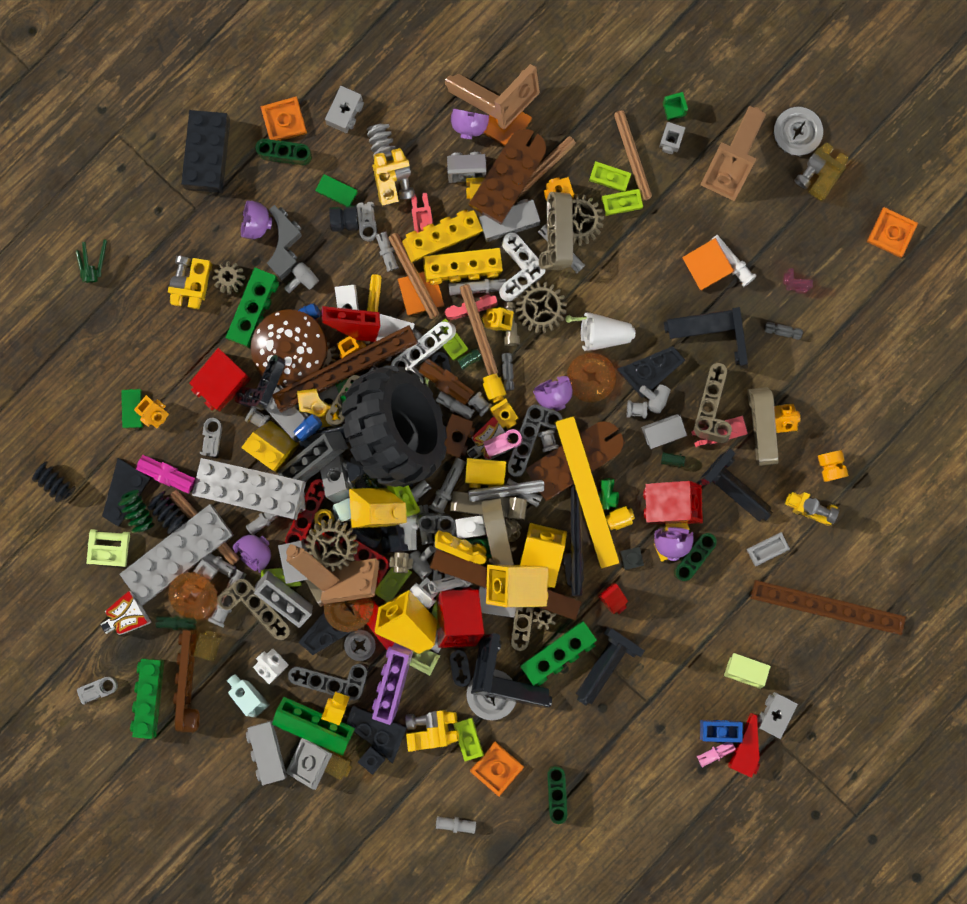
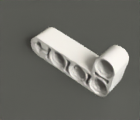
[391,322,456,383]

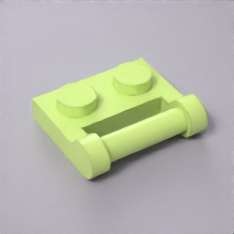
[86,529,130,567]

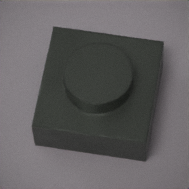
[620,547,644,570]

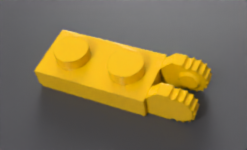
[435,530,486,564]

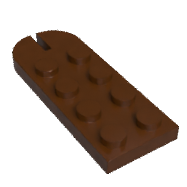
[468,129,546,225]
[525,421,624,501]
[173,629,200,733]

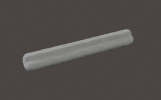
[468,480,545,502]

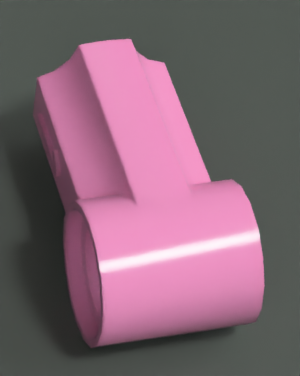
[483,429,522,458]

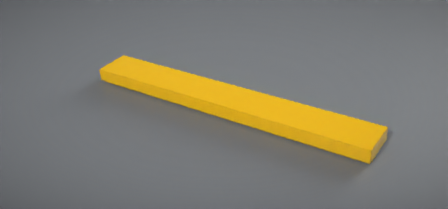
[555,416,619,569]

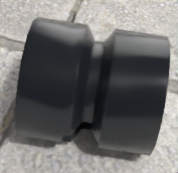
[329,205,359,232]

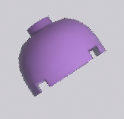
[451,109,489,140]
[241,201,272,239]
[533,376,572,411]
[654,527,693,561]
[233,535,271,573]

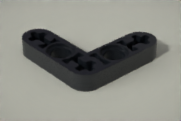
[235,355,286,410]

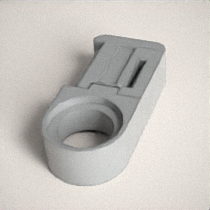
[357,202,377,241]
[200,418,222,457]
[77,677,118,704]

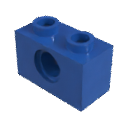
[700,720,743,742]

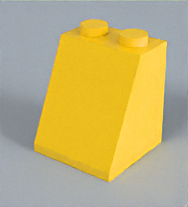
[241,421,300,473]
[349,488,407,528]
[520,523,567,588]
[486,565,549,607]
[375,590,438,654]

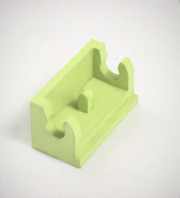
[410,650,440,676]
[724,653,770,689]

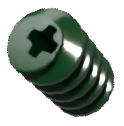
[118,490,155,533]

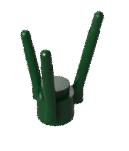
[75,239,107,283]

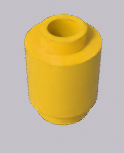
[483,373,507,403]
[605,506,635,530]
[314,509,335,526]

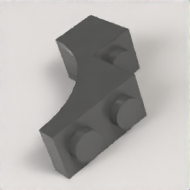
[267,205,302,280]

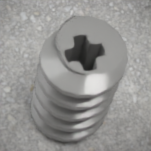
[366,124,395,161]

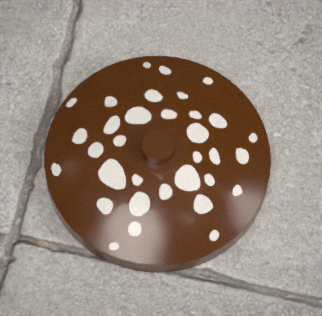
[251,309,328,386]

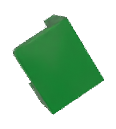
[663,92,688,121]

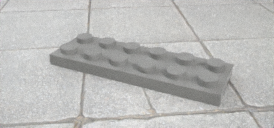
[192,458,306,520]
[120,504,234,605]

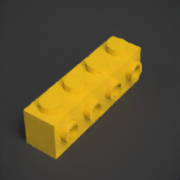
[402,209,483,263]
[423,248,503,285]

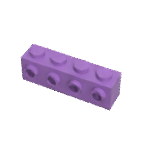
[372,643,413,725]

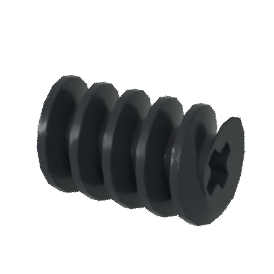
[32,461,76,503]
[148,491,189,534]

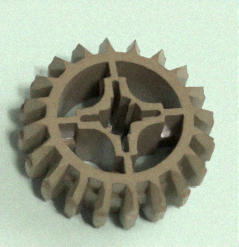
[572,194,604,246]
[516,282,567,333]
[305,518,358,571]

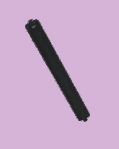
[571,484,583,596]

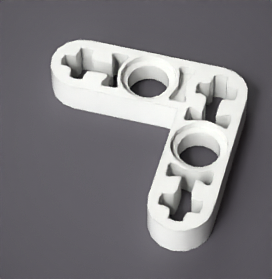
[499,232,545,301]

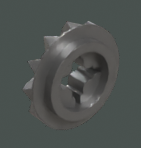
[344,630,375,661]

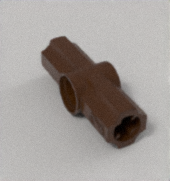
[418,359,475,405]

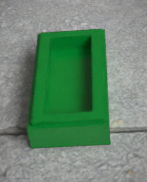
[315,174,358,207]
[121,389,143,428]

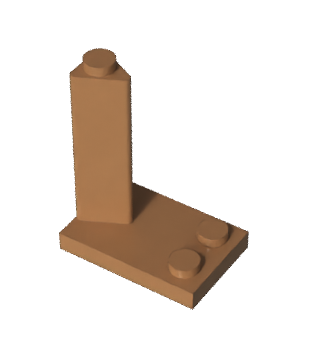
[445,64,540,130]
[701,106,766,201]
[286,544,379,604]

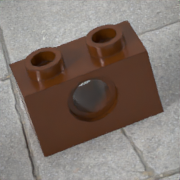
[444,414,476,459]

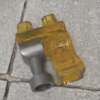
[794,142,848,202]

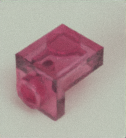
[783,268,813,294]

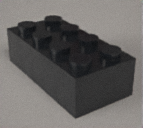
[181,110,231,193]

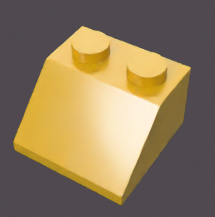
[465,458,506,488]

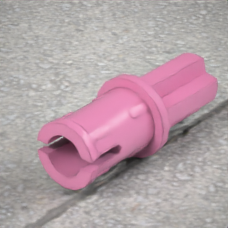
[697,742,736,768]

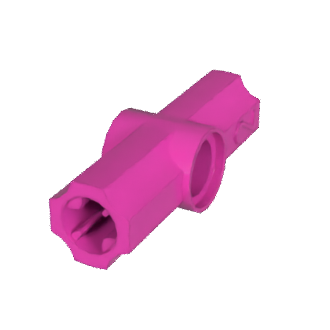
[136,455,196,493]

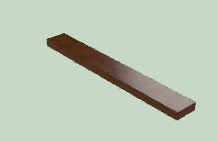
[272,325,418,413]
[430,550,581,620]
[750,580,906,635]

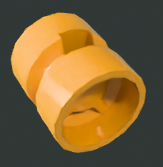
[818,450,849,482]

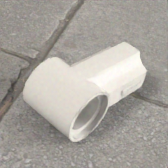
[399,515,418,550]

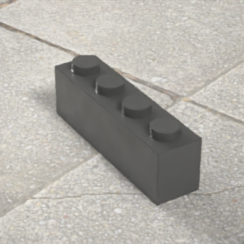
[277,431,348,482]

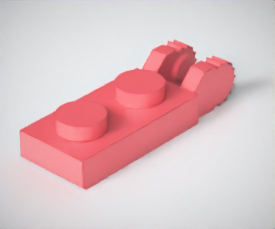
[411,193,433,233]
[445,294,498,320]
[691,416,748,447]

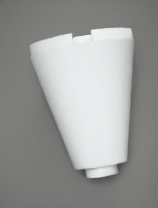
[581,313,635,351]

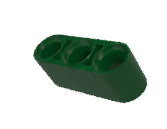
[256,139,312,165]
[674,533,717,581]
[547,765,567,824]

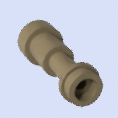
[503,302,520,346]

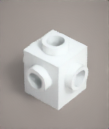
[410,577,439,609]
[253,649,289,684]

